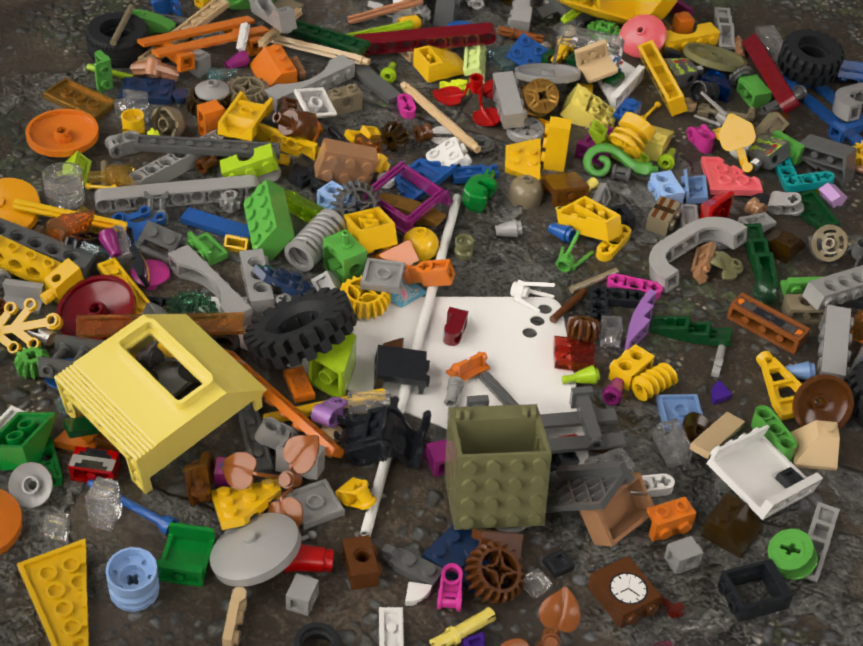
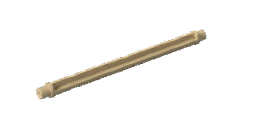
[255,34,370,66]
[400,81,481,153]

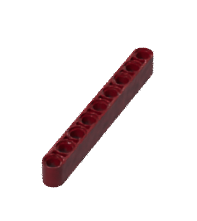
[354,22,496,56]
[742,33,801,115]

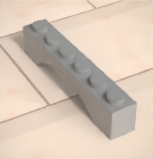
[249,0,297,34]
[264,54,355,112]
[168,245,253,331]

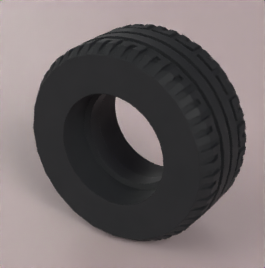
[85,12,151,68]

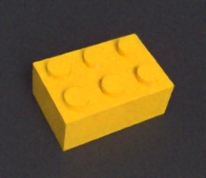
[343,207,398,254]

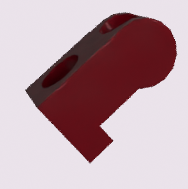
[443,307,469,346]

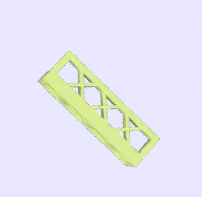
[463,45,486,84]

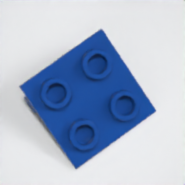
[505,33,548,66]

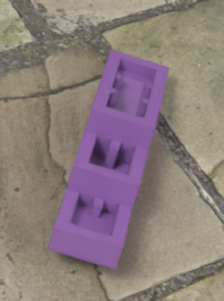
[624,289,657,351]

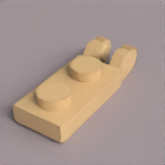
[222,587,247,646]

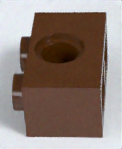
[342,535,383,590]

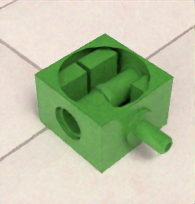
[323,229,367,284]

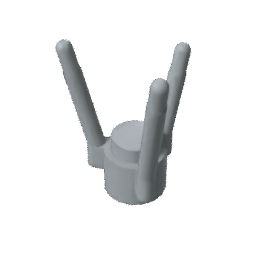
[694,91,729,128]

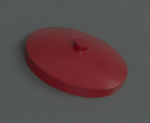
[56,275,137,340]

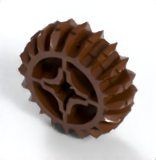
[463,541,527,605]

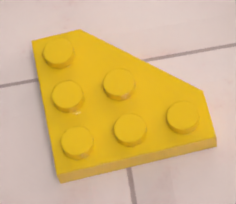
[211,479,282,530]

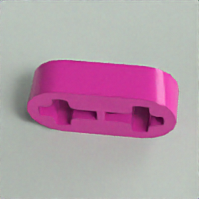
[397,93,416,119]

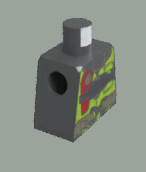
[664,58,703,88]
[748,134,791,171]

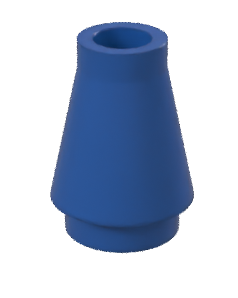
[548,223,577,243]

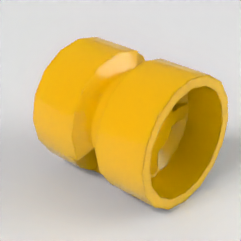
[121,108,146,135]

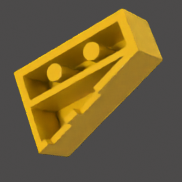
[541,116,572,172]
[556,196,623,242]

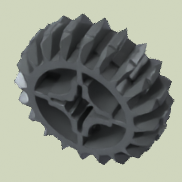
[331,180,381,219]

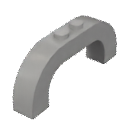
[832,82,863,122]
[649,217,747,293]

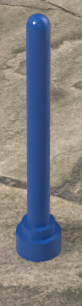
[87,479,178,536]

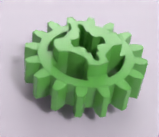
[586,19,621,44]

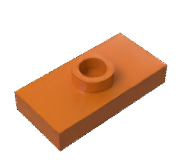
[283,365,315,404]

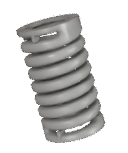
[284,209,347,272]

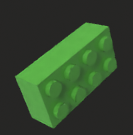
[244,179,295,261]

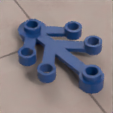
[111,206,167,253]

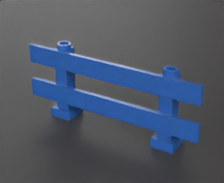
[783,74,863,146]

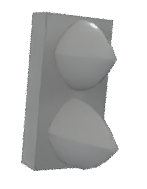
[589,183,611,207]

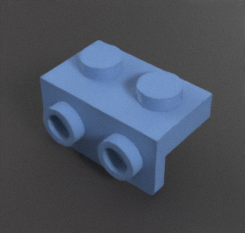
[681,169,708,204]

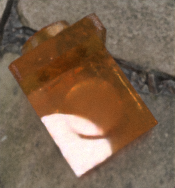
[355,133,382,154]

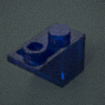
[700,69,731,103]

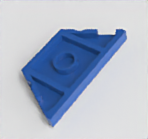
[394,158,457,201]

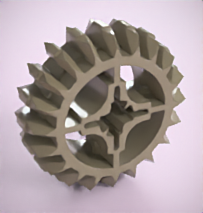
[227,75,269,104]

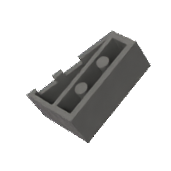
[433,0,464,26]
[799,134,857,187]

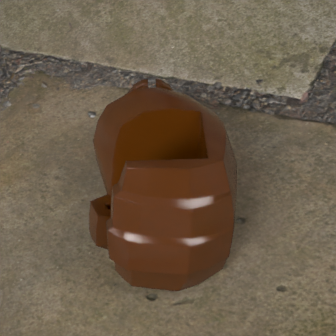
[272,108,318,141]

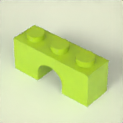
[220,143,279,177]

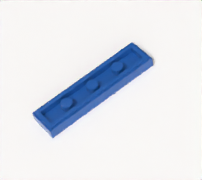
[180,207,250,238]

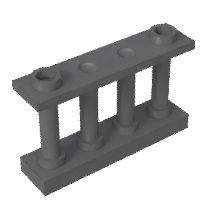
[38,334,138,379]

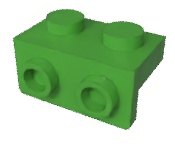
[94,50,114,93]
[772,130,805,165]
[186,231,228,266]
[780,276,825,297]

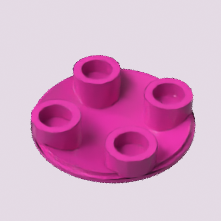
[130,260,170,290]

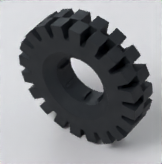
[243,287,357,370]

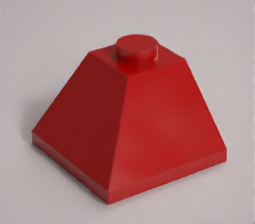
[699,191,735,219]

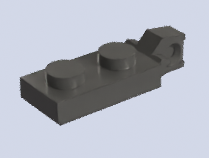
[381,544,443,590]

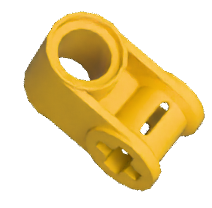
[335,477,377,510]

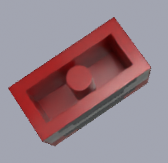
[68,446,121,486]

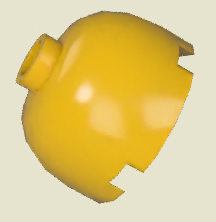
[402,227,439,263]

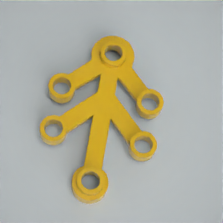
[0,298,63,355]

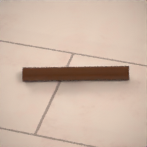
[549,288,587,323]

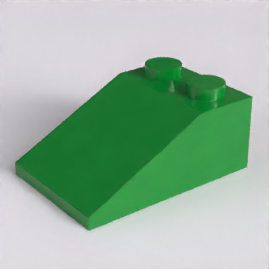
[0,412,57,471]

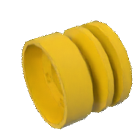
[608,112,655,158]

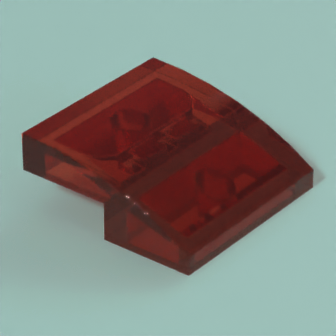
[553,336,596,371]

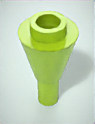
[380,62,396,83]
[658,148,676,170]
[561,365,600,385]

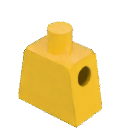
[39,258,84,305]

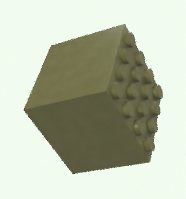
[444,404,552,530]

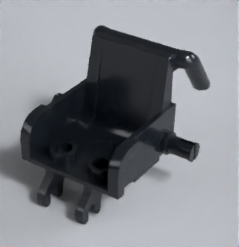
[333,396,432,470]

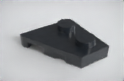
[289,153,315,190]

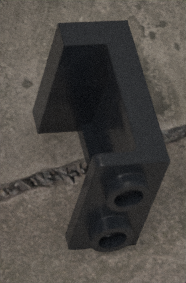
[373,345,430,394]

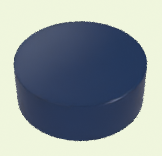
[172,89,188,104]

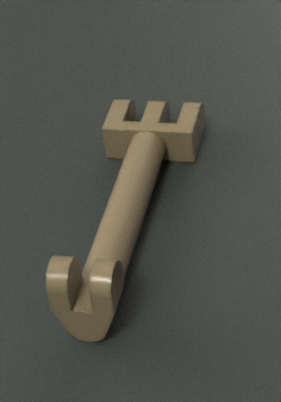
[697,102,755,122]

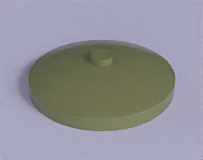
[683,42,747,72]

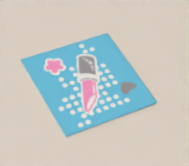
[391,278,427,308]

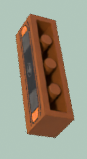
[727,292,810,355]

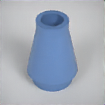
[785,361,815,380]

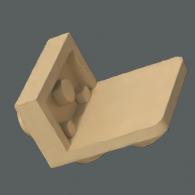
[574,39,618,83]

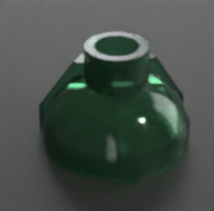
[753,281,780,305]

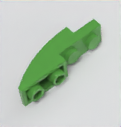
[132,9,176,35]

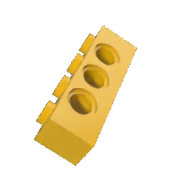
[0,235,61,290]

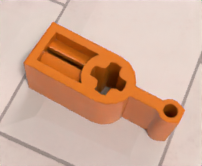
[403,259,455,287]

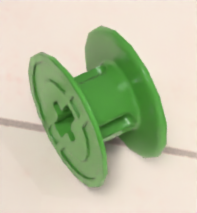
[767,529,818,580]

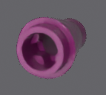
[224,51,250,71]
[99,228,122,258]
[602,378,624,405]

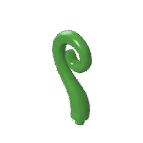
[583,143,658,177]

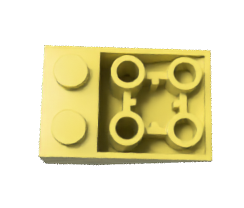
[560,84,616,128]

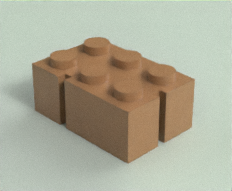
[314,138,378,187]
[579,472,654,547]

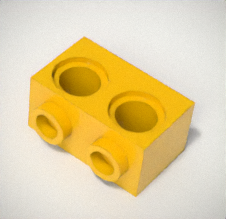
[608,344,655,391]

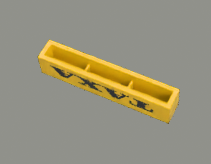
[637,40,688,116]

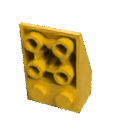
[413,45,464,83]

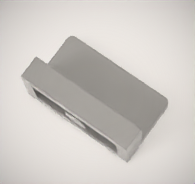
[3,278,45,314]

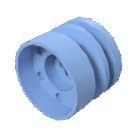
[105,547,160,612]

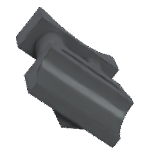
[144,191,169,224]

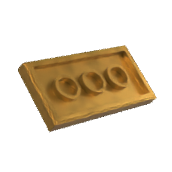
[42,77,118,121]

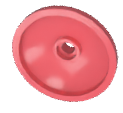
[619,14,667,59]

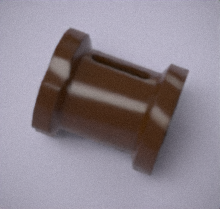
[194,155,218,174]

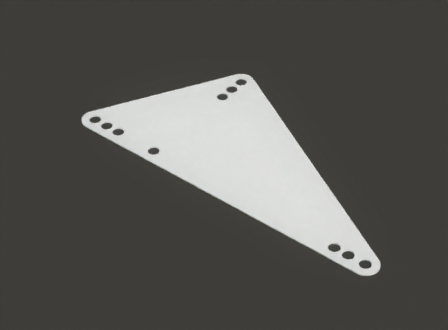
[163,297,590,472]

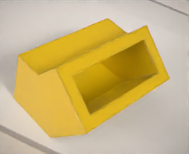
[224,234,252,253]

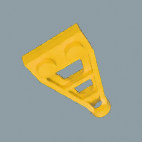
[756,351,817,420]

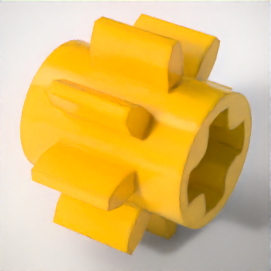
[374,153,391,174]

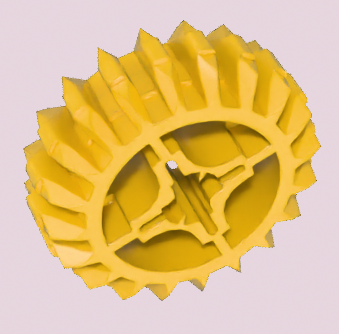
[339,275,391,320]

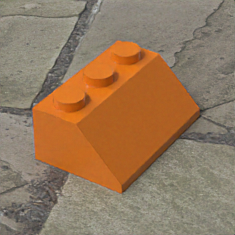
[249,44,297,88]

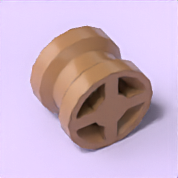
[744,197,768,215]

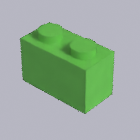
[736,74,772,109]

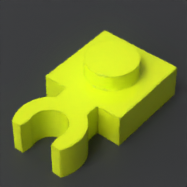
[439,79,469,95]

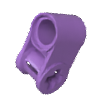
[311,397,348,428]

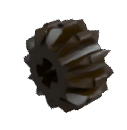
[380,121,410,151]

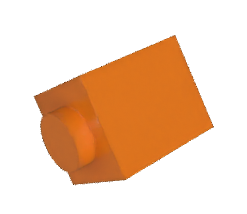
[671,11,695,34]

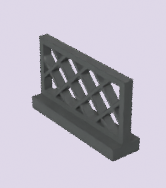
[546,461,635,512]

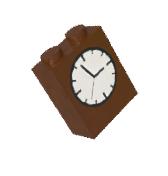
[587,556,662,629]

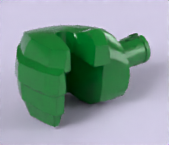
[462,169,498,213]

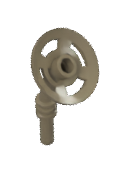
[811,225,856,262]

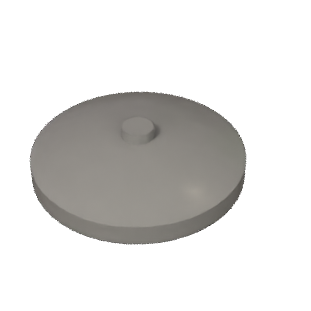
[514,63,581,85]
[210,513,301,587]

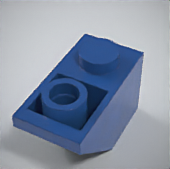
[613,97,642,122]

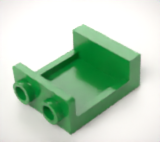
[156,522,216,587]

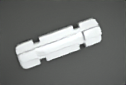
[236,22,250,52]

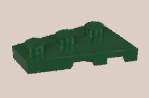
[793,189,840,232]

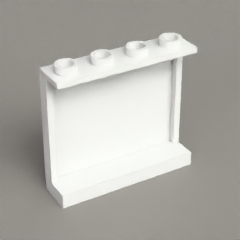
[707,425,823,520]

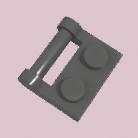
[134,220,184,266]

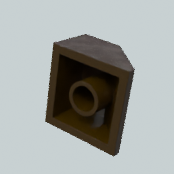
[701,492,762,559]

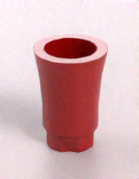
[284,544,334,573]

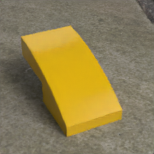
[344,125,382,145]

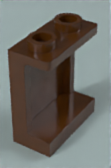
[541,172,589,207]

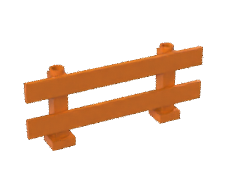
[137,16,269,73]

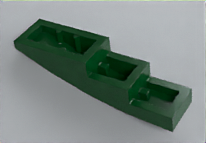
[743,223,779,290]
[649,316,733,347]

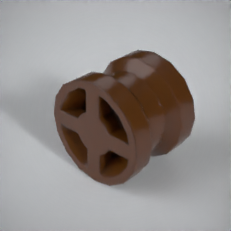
[413,123,433,143]

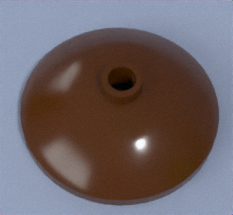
[792,374,854,430]

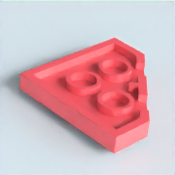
[700,157,763,196]

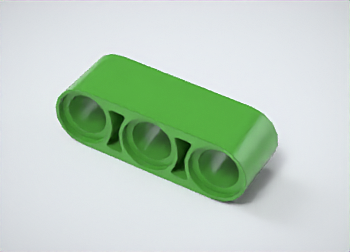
[751,405,797,461]

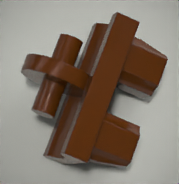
[183,462,212,506]

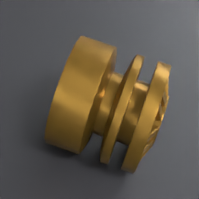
[520,78,559,118]

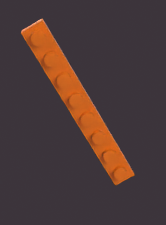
[224,349,345,458]

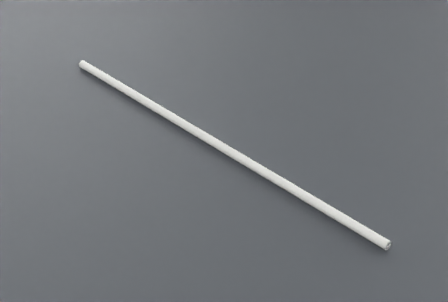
[360,194,462,537]

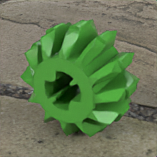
[14,345,51,380]

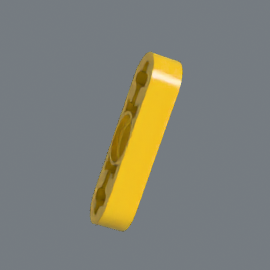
[596,224,631,262]

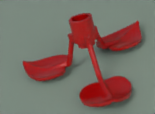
[433,73,500,126]

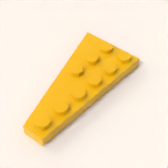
[17,538,89,646]

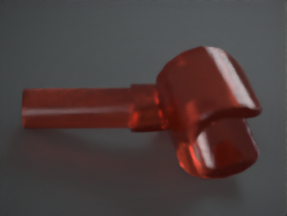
[659,593,684,618]

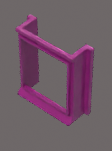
[363,161,453,235]

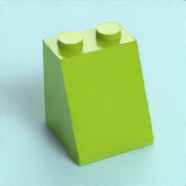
[309,333,357,397]

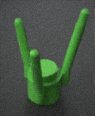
[555,230,594,272]

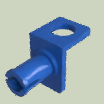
[150,0,182,16]

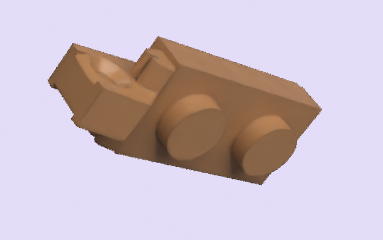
[691,241,717,285]

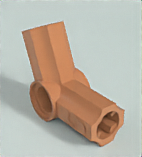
[130,57,179,82]

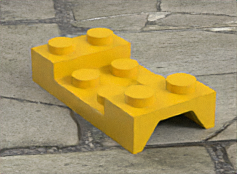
[218,91,273,141]

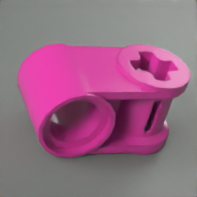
[687,124,715,154]
[437,563,463,612]

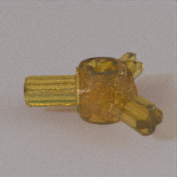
[88,163,134,186]

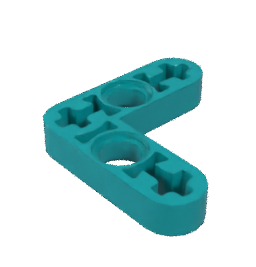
[774,157,835,192]

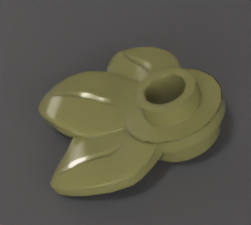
[710,251,744,280]

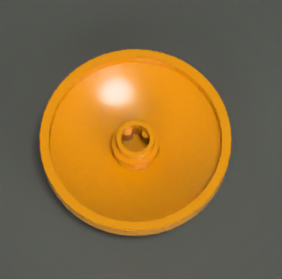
[0,178,41,229]

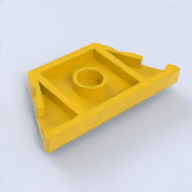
[505,138,541,181]

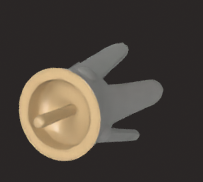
[26,327,57,346]

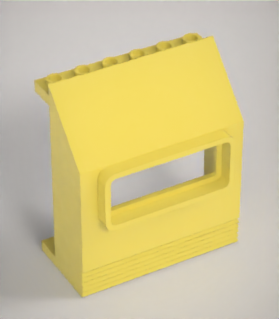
[54,314,267,494]

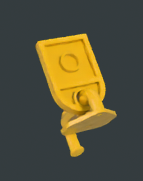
[712,113,756,172]

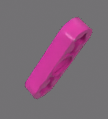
[606,274,663,300]

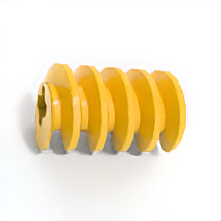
[631,362,678,401]

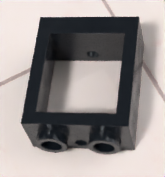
[717,559,793,622]

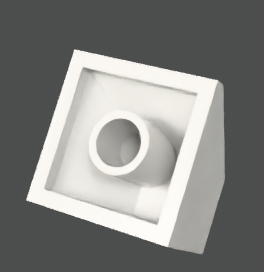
[294,87,337,118]

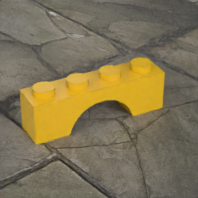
[659,22,720,56]

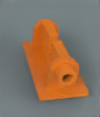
[446,351,491,381]

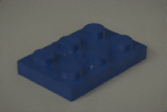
[119,77,175,105]

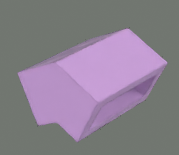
[819,183,848,208]

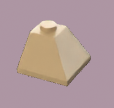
[790,420,840,471]

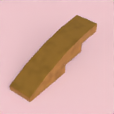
[379,193,446,227]

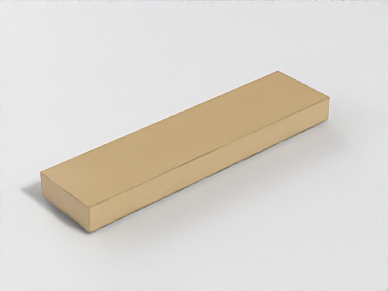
[689,412,745,459]

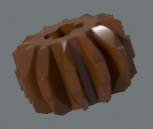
[566,315,600,341]

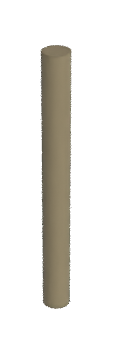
[110,4,135,46]

